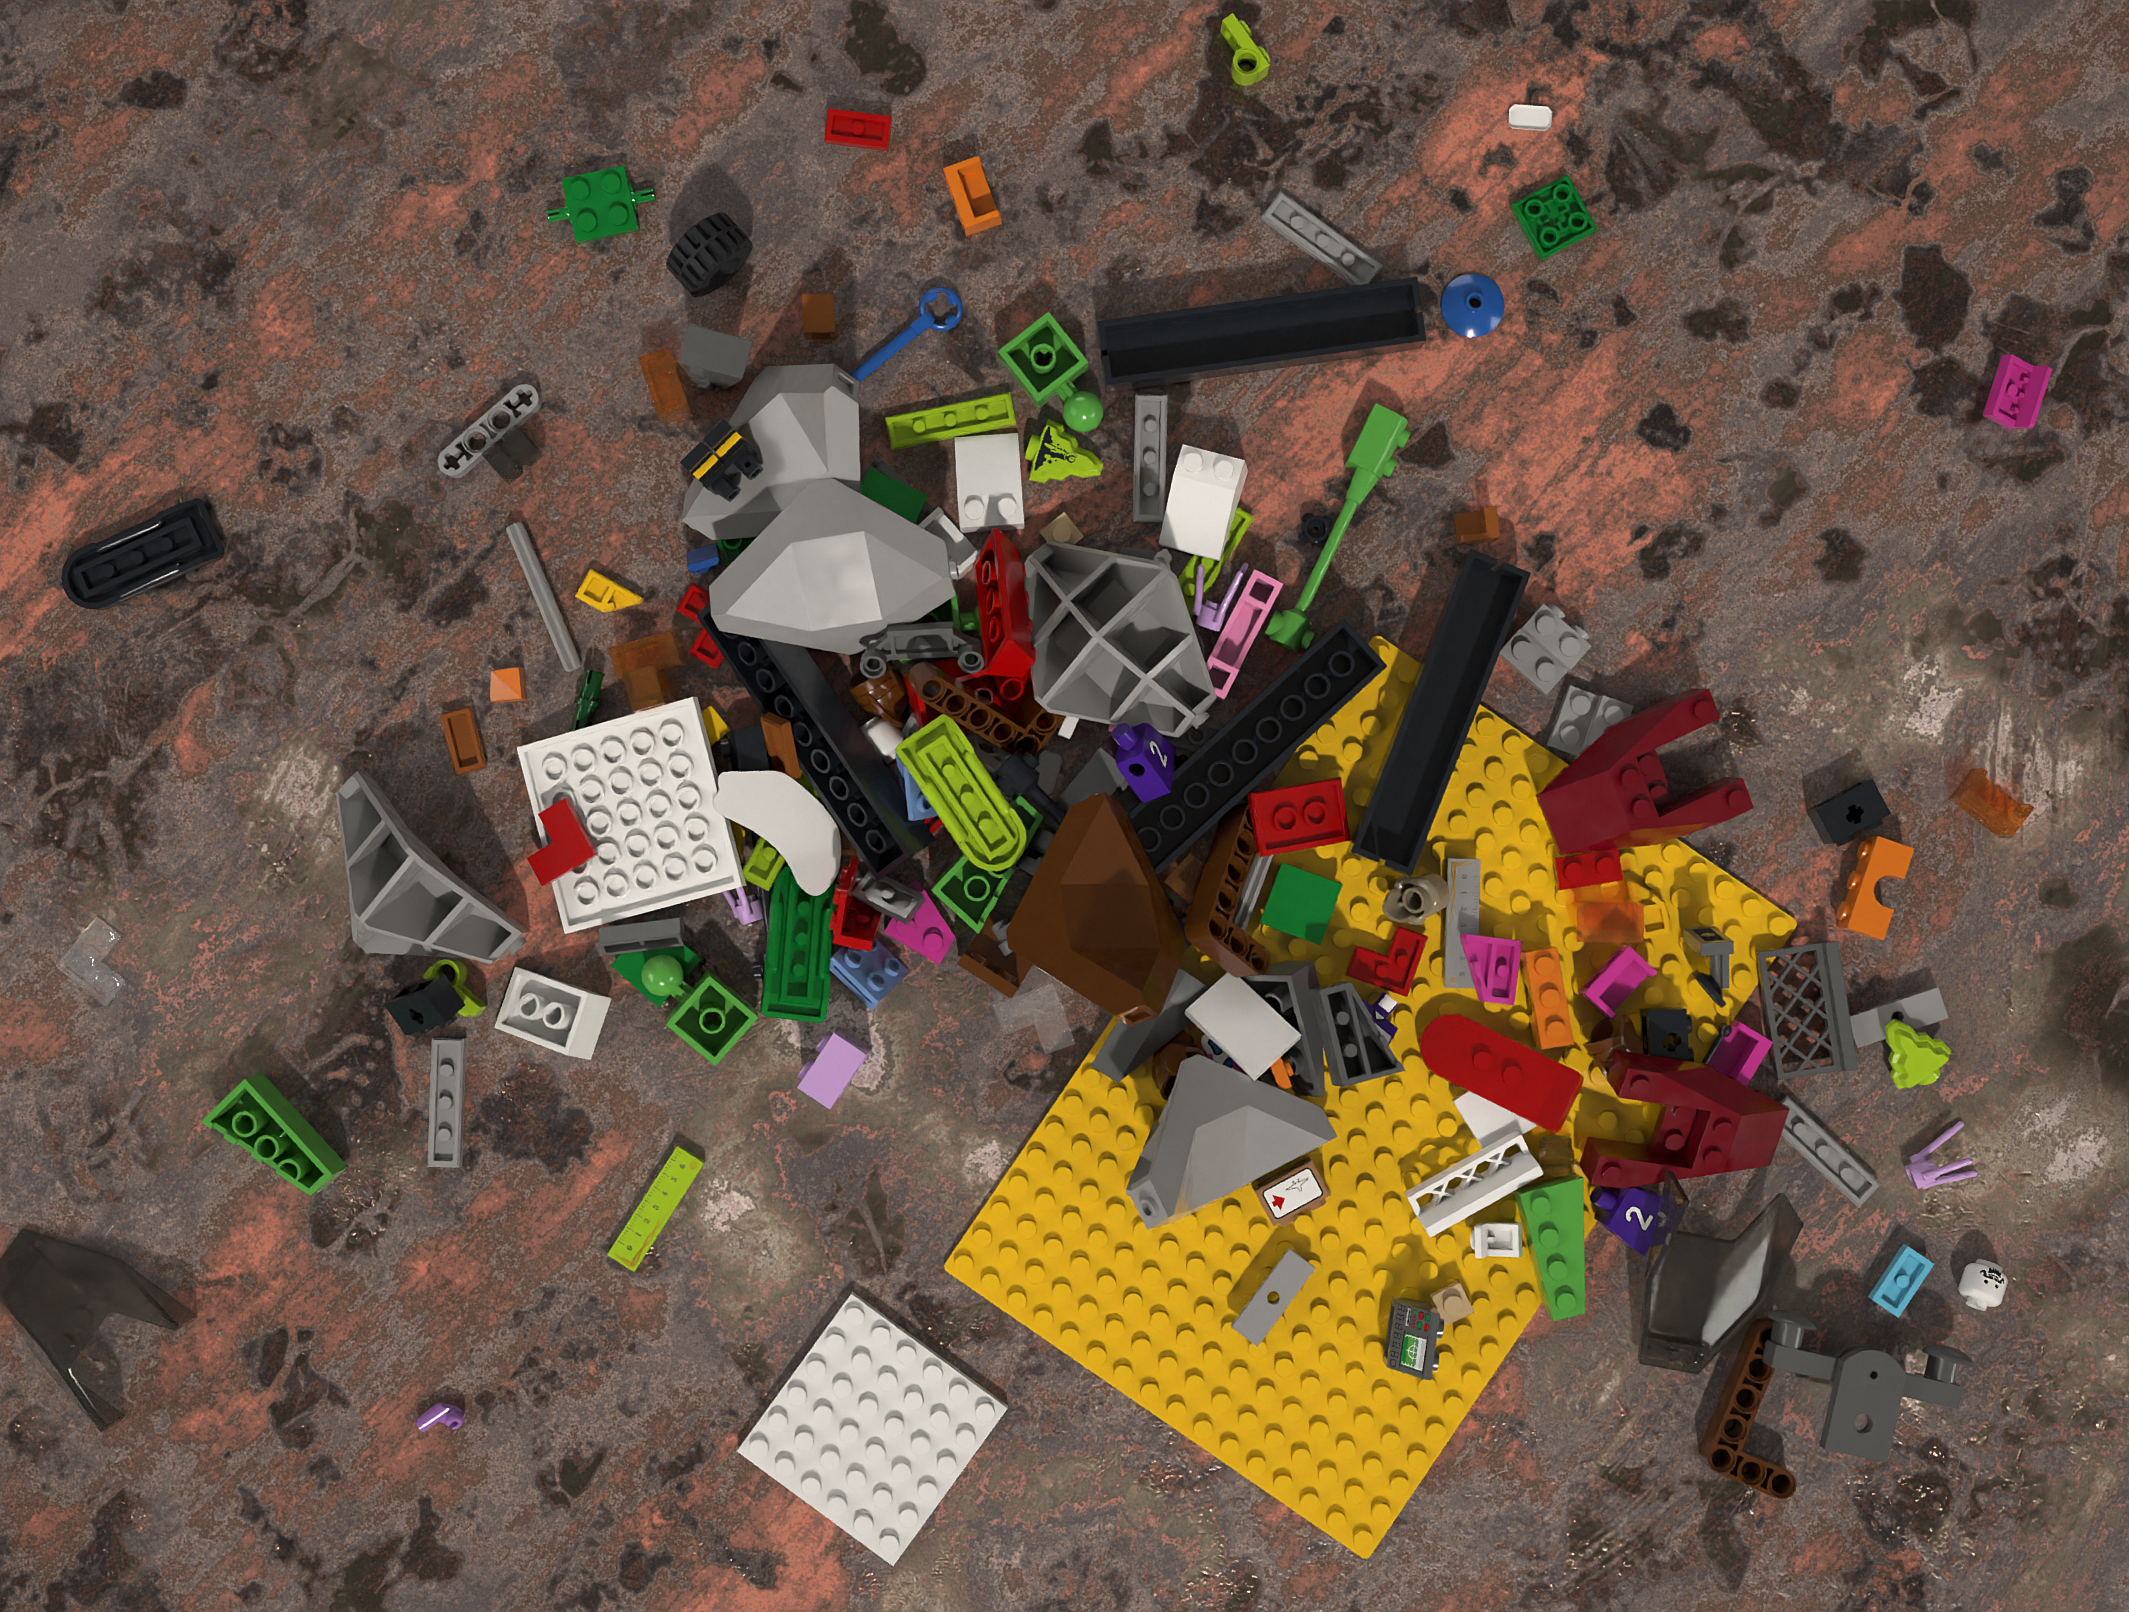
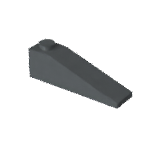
[1240,961,1325,1097]
[1091,968,1209,1083]

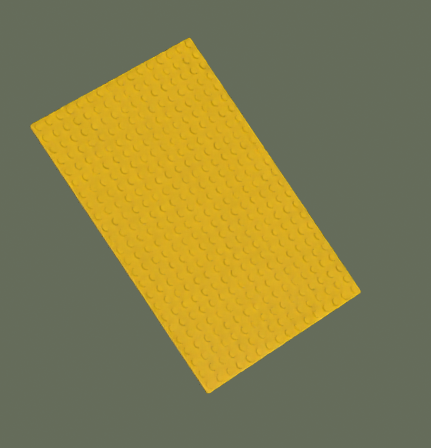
[944,636,1797,1559]

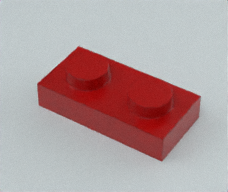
[824,108,893,152]
[1552,849,1623,890]

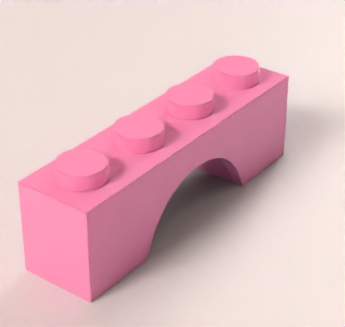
[1206,569,1283,702]

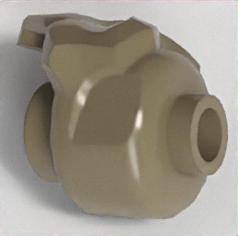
[1382,872,1450,925]

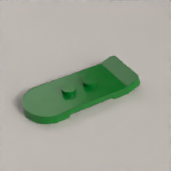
[760,865,836,1023]

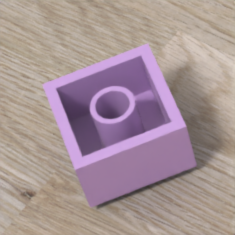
[797,1029,871,1109]

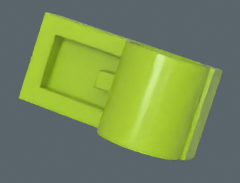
[1220,13,1270,86]
[422,958,488,1017]

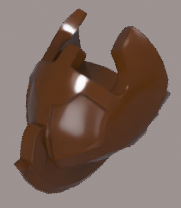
[850,660,910,728]
[1583,1014,1644,1078]
[1151,1030,1206,1101]

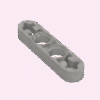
[438,384,542,478]

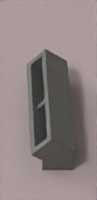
[599,917,685,956]

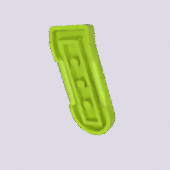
[895,714,1026,871]

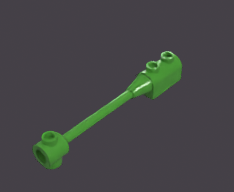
[1265,403,1411,653]

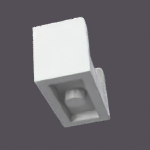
[918,507,980,583]

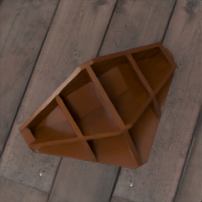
[1006,791,1186,1027]

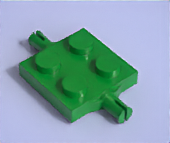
[546,165,656,244]

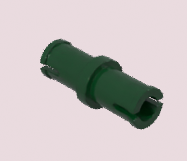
[569,669,605,732]

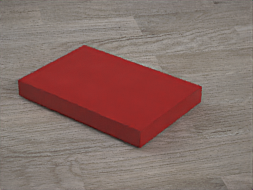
[1247,777,1351,857]

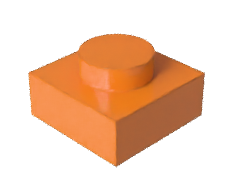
[1269,1057,1294,1090]

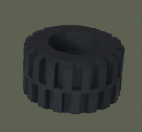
[666,212,753,298]

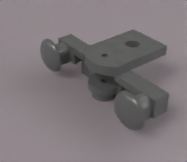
[1762,1310,1973,1463]

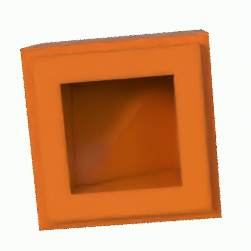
[490,667,527,703]

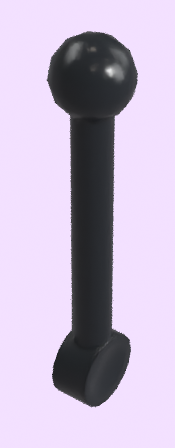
[1701,1023,1732,1064]

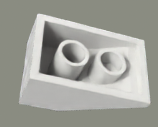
[954,433,1025,533]
[1159,444,1248,561]
[494,967,612,1060]

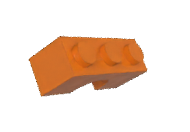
[1836,836,1914,940]
[1519,946,1574,1050]

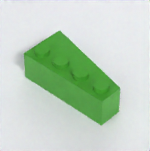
[930,795,1043,934]
[201,1072,348,1196]
[1513,1173,1585,1321]

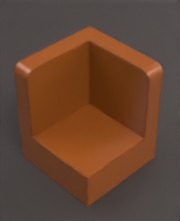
[802,293,838,340]
[1453,505,1500,546]

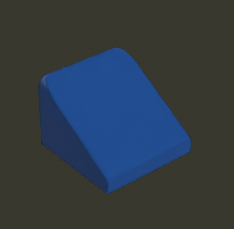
[687,544,724,575]

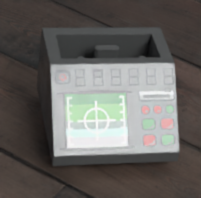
[1383,1297,1444,1380]

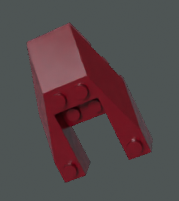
[1536,688,1754,855]
[1579,1050,1790,1189]

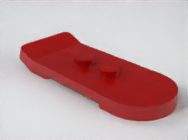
[1419,1014,1584,1133]

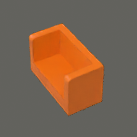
[943,156,1002,236]

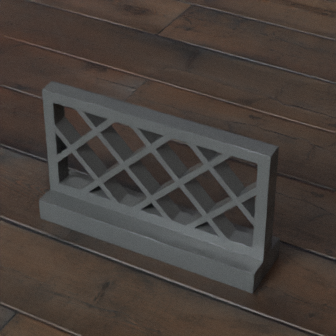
[1755,940,1858,1080]

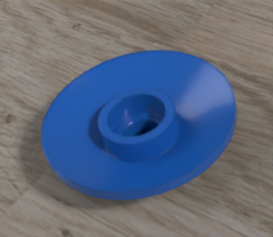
[1440,274,1505,338]

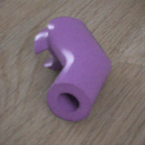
[415,1402,464,1432]

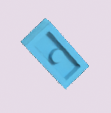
[1868,1244,1934,1318]

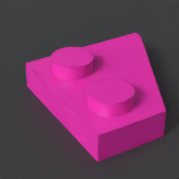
[884,879,956,965]
[1460,933,1522,1005]

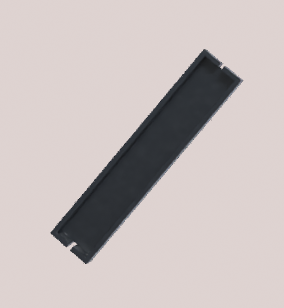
[1097,277,1427,393]
[1346,549,1531,876]

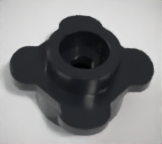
[1298,513,1333,547]

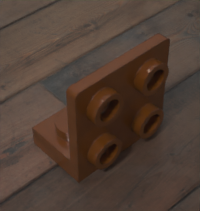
[957,910,1033,999]

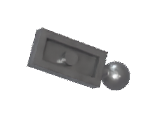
[837,865,925,925]

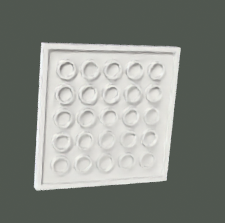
[517,697,746,934]
[737,1292,1008,1566]

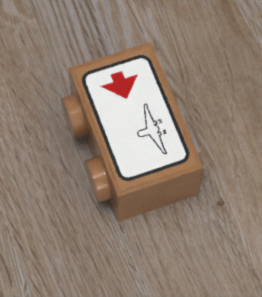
[1252,1157,1330,1227]

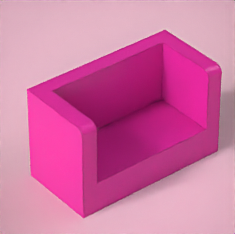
[1578,945,1657,1020]
[1708,1021,1773,1086]

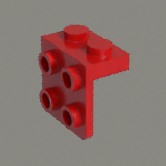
[829,857,883,952]

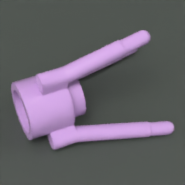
[1191,563,1248,632]
[723,886,763,925]
[1905,1121,1978,1190]

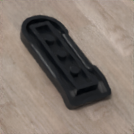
[61,498,224,611]

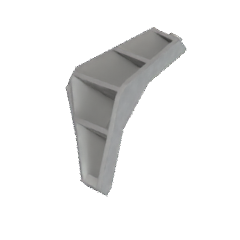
[682,364,861,540]
[709,478,959,655]
[1024,540,1217,737]
[335,771,530,964]
[1126,1054,1337,1230]

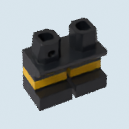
[680,419,763,502]

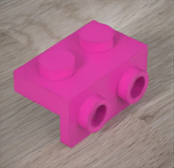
[1983,354,2052,429]

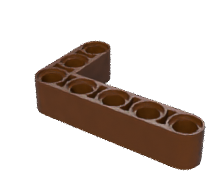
[908,662,1066,757]
[1184,802,1270,978]
[1699,1318,1797,1499]

